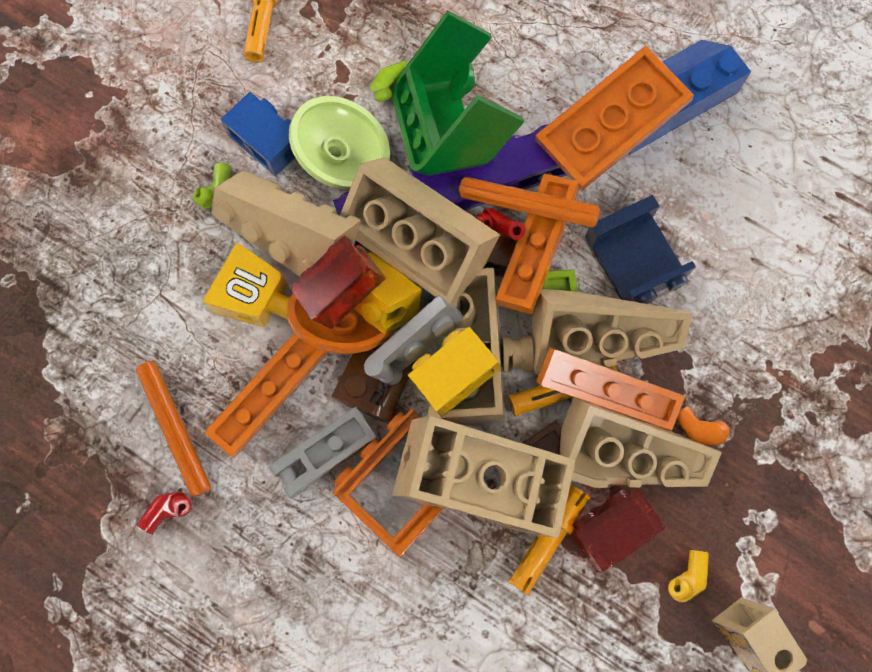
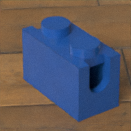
[221,92,295,177]

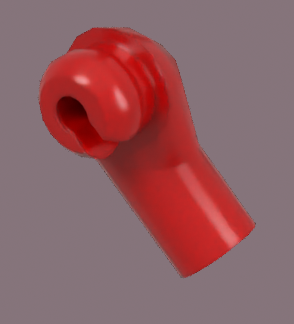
[475,208,525,240]
[136,492,192,535]

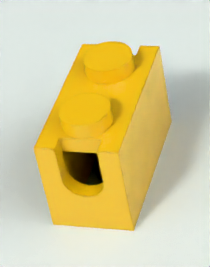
[337,251,422,335]
[408,326,501,417]

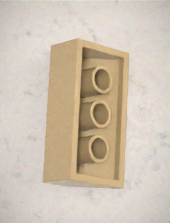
[340,157,500,304]

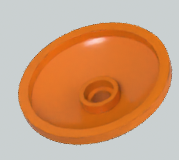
[287,276,395,354]

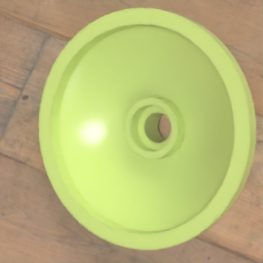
[289,96,390,190]

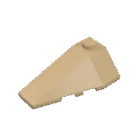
[531,289,692,374]
[560,397,722,488]

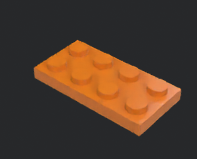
[535,45,694,191]

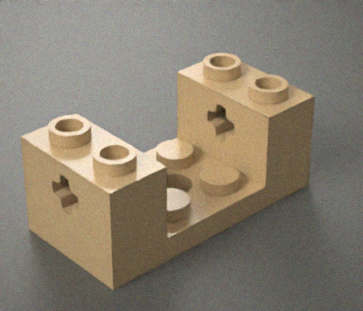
[392,415,576,538]

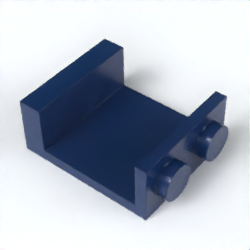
[585,195,696,304]

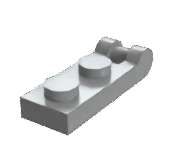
[364,295,464,386]
[270,407,378,499]

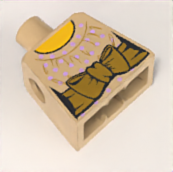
[712,597,807,672]

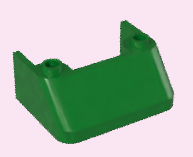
[392,10,525,176]

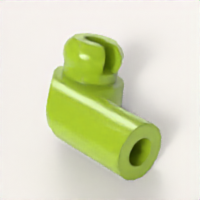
[370,60,407,102]
[193,163,231,209]

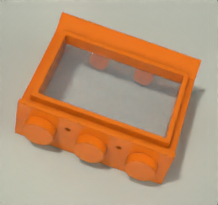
[332,408,445,558]

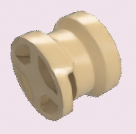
[501,335,534,373]

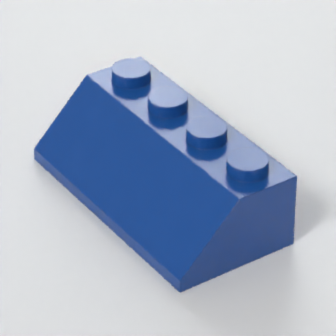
[628,40,751,155]

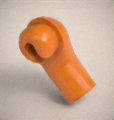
[676,406,730,446]

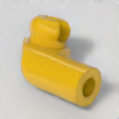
[668,550,709,602]

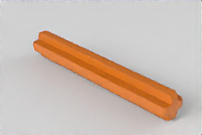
[459,177,600,228]
[136,361,211,497]

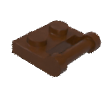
[332,342,416,424]

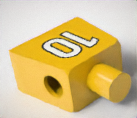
[202,242,290,327]

